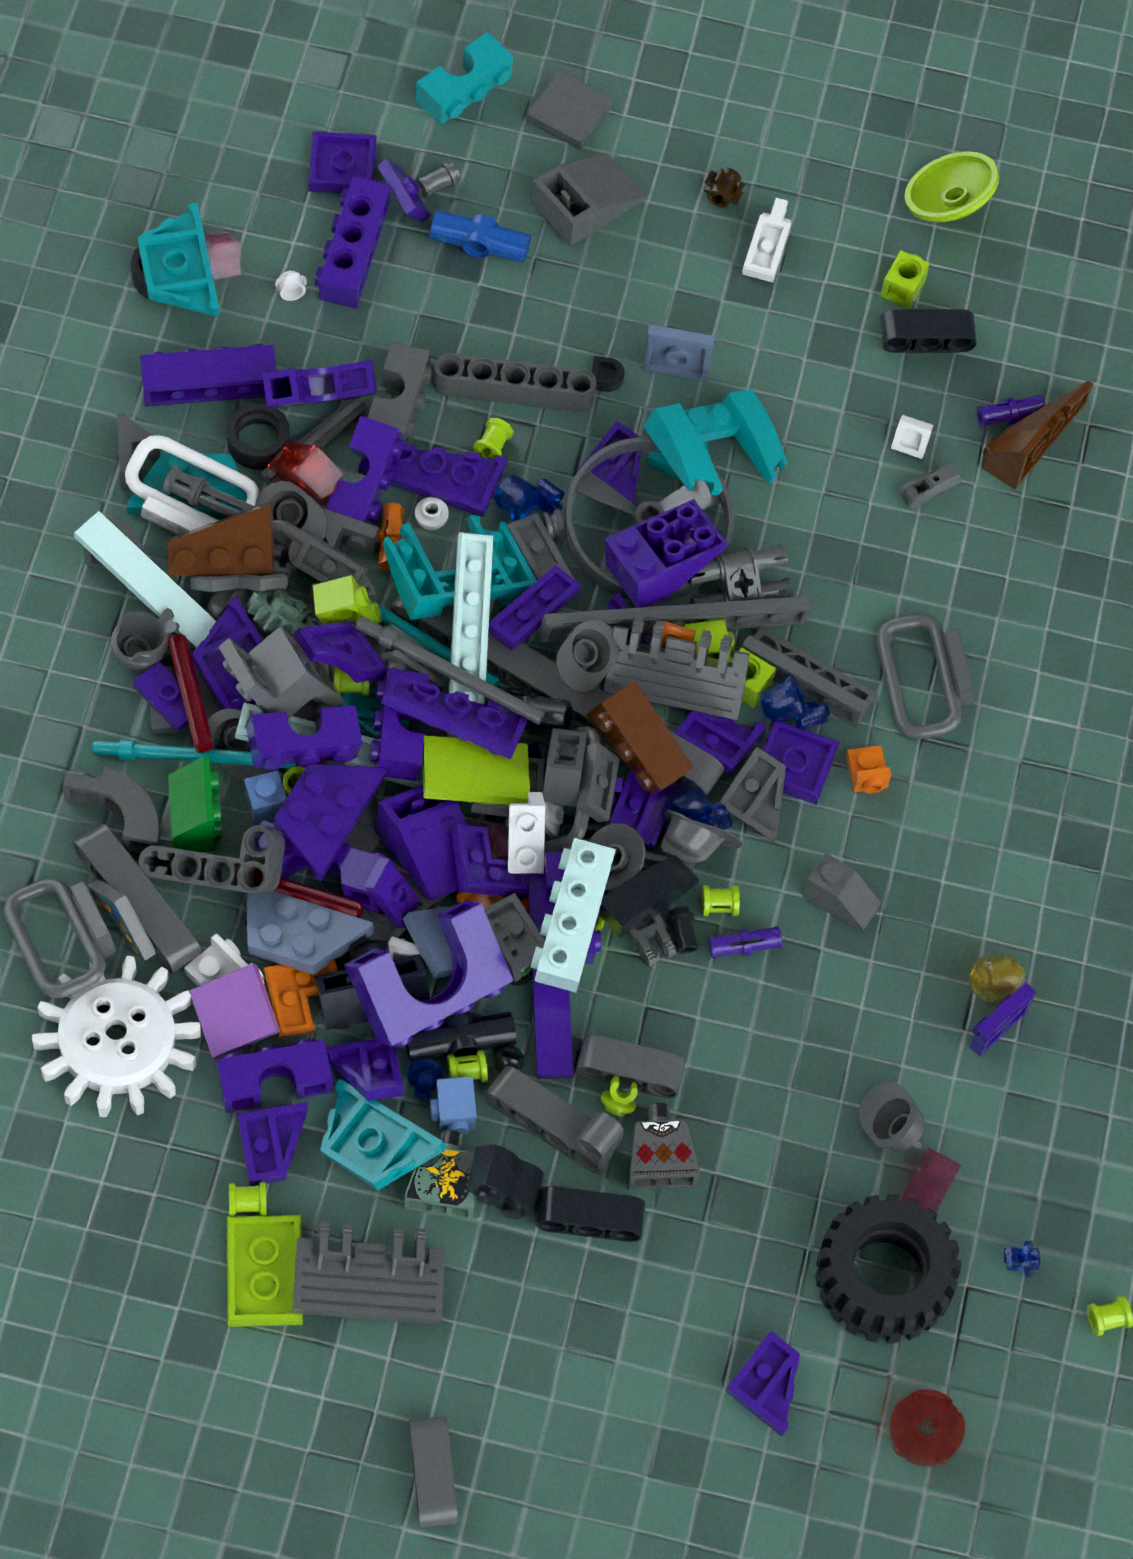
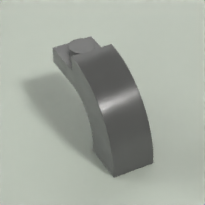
[63,767,160,854]

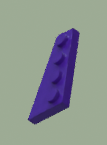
[358,444,508,518]
[381,674,528,760]

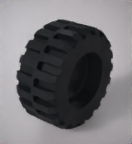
[815,1194,961,1343]

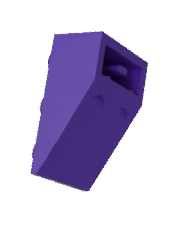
[604,499,728,608]
[375,785,468,901]

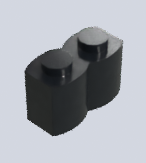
[467,1144,544,1219]

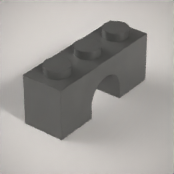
[367,342,434,444]

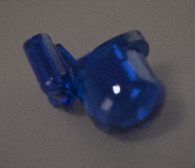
[494,474,565,521]
[760,675,831,730]
[667,782,733,830]

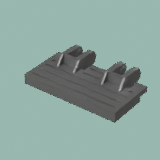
[604,616,750,720]
[292,1221,445,1325]

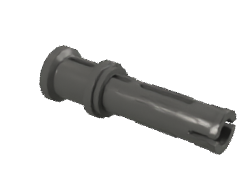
[163,465,255,517]

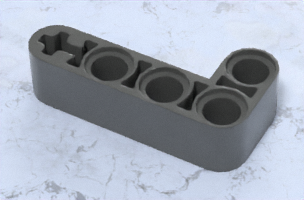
[139,825,285,894]
[484,1066,624,1174]

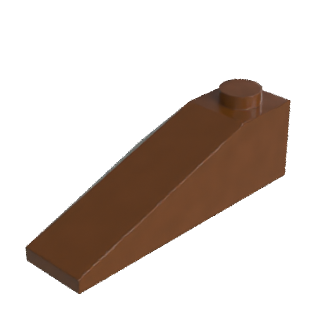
[982,381,1093,490]

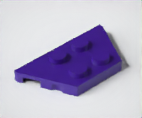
[192,597,304,711]
[274,764,386,881]

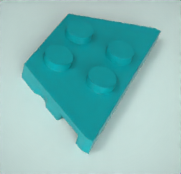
[137,203,220,316]
[127,451,247,519]
[320,1079,447,1190]

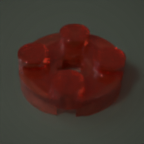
[889,1389,965,1466]

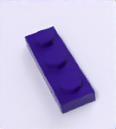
[488,565,581,651]

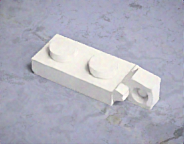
[742,198,791,283]

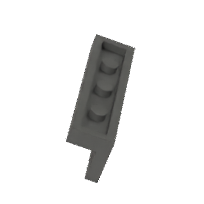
[742,626,878,728]

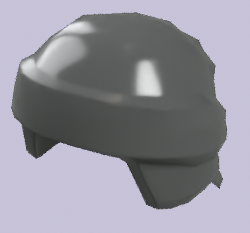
[111,608,180,670]

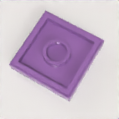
[189,964,281,1058]

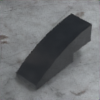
[599,855,699,938]

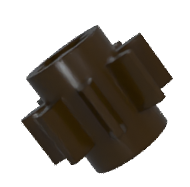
[703,167,745,208]

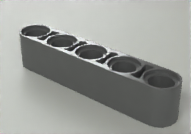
[433,353,596,412]
[73,823,202,974]

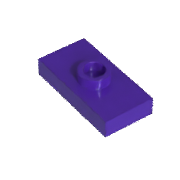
[378,159,431,222]
[132,661,205,733]
[364,857,420,928]

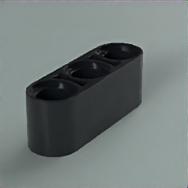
[880,309,977,353]
[536,1186,646,1242]

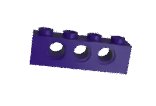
[314,176,391,308]

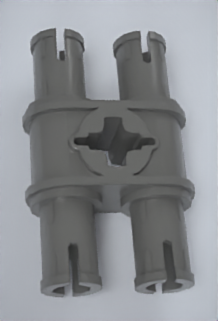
[687,544,793,604]

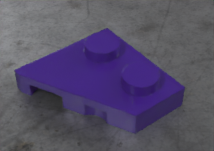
[237,1102,308,1186]

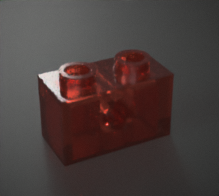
[268,441,344,499]

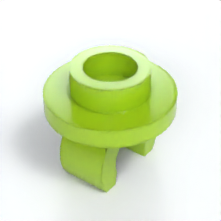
[600,1076,637,1116]

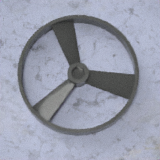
[564,437,734,602]

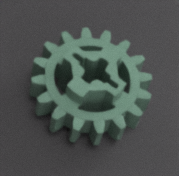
[246,589,318,637]

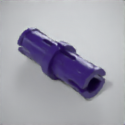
[976,395,1046,427]
[708,926,782,958]

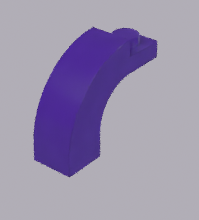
[262,360,378,408]

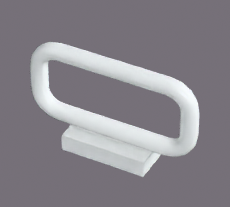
[125,435,260,535]

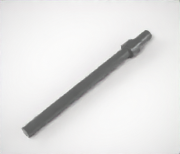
[356,616,545,725]

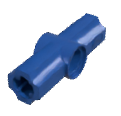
[430,210,531,263]

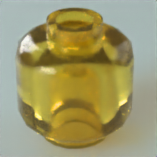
[969,954,1025,1002]

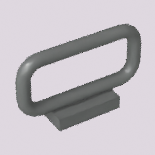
[876,614,974,739]
[544,726,619,855]
[3,878,117,998]

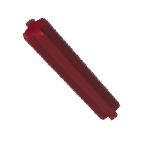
[168,634,214,754]
[254,870,364,918]

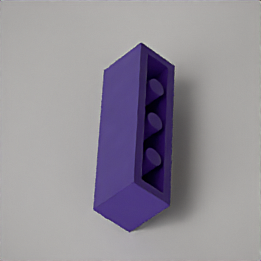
[140,344,277,407]

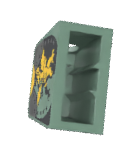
[404,1130,475,1221]

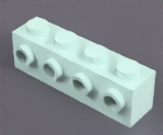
[530,838,616,992]

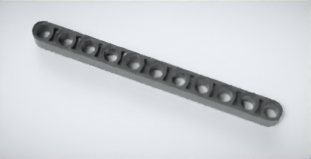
[390,596,724,799]

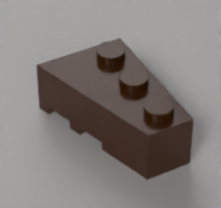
[167,501,275,576]
[586,680,694,796]

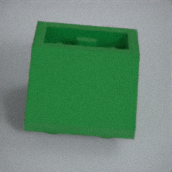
[168,756,222,852]

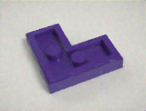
[451,824,529,899]

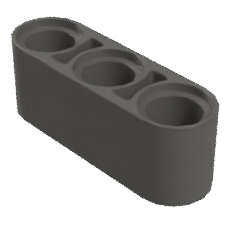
[576,1034,685,1098]
[409,1416,458,1528]

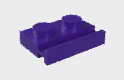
[608,769,677,851]
[970,982,1036,1056]

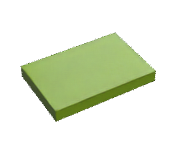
[422,735,530,805]
[227,1215,303,1327]

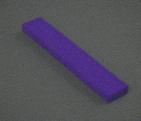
[527,873,574,1079]

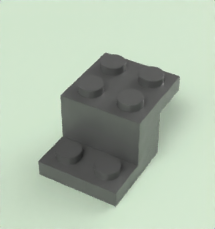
[219,627,345,718]

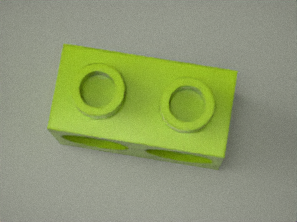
[313,575,382,635]

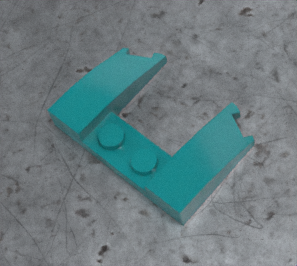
[643,389,788,496]
[383,515,537,620]

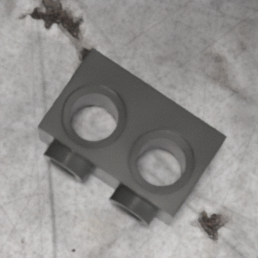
[543,728,587,806]

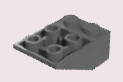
[531,153,647,246]

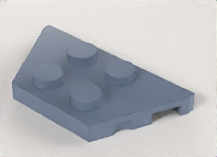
[246,891,374,975]

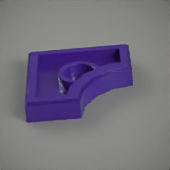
[294,620,387,683]

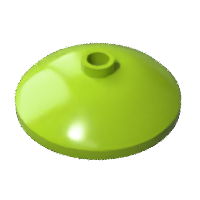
[905,152,999,223]

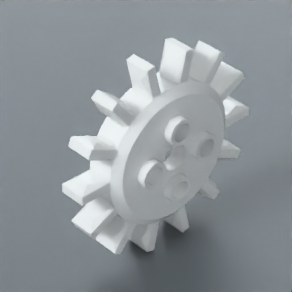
[32,956,201,1117]

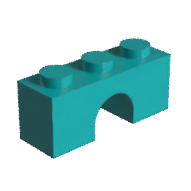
[415,32,513,125]

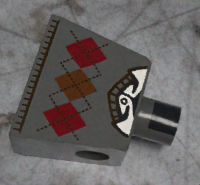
[628,1103,700,1190]

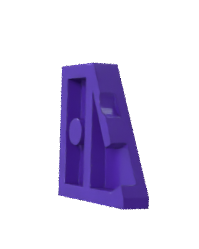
[578,421,642,504]
[675,711,766,776]
[326,1039,404,1101]
[725,1331,800,1436]

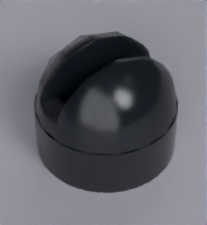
[495,1046,524,1073]

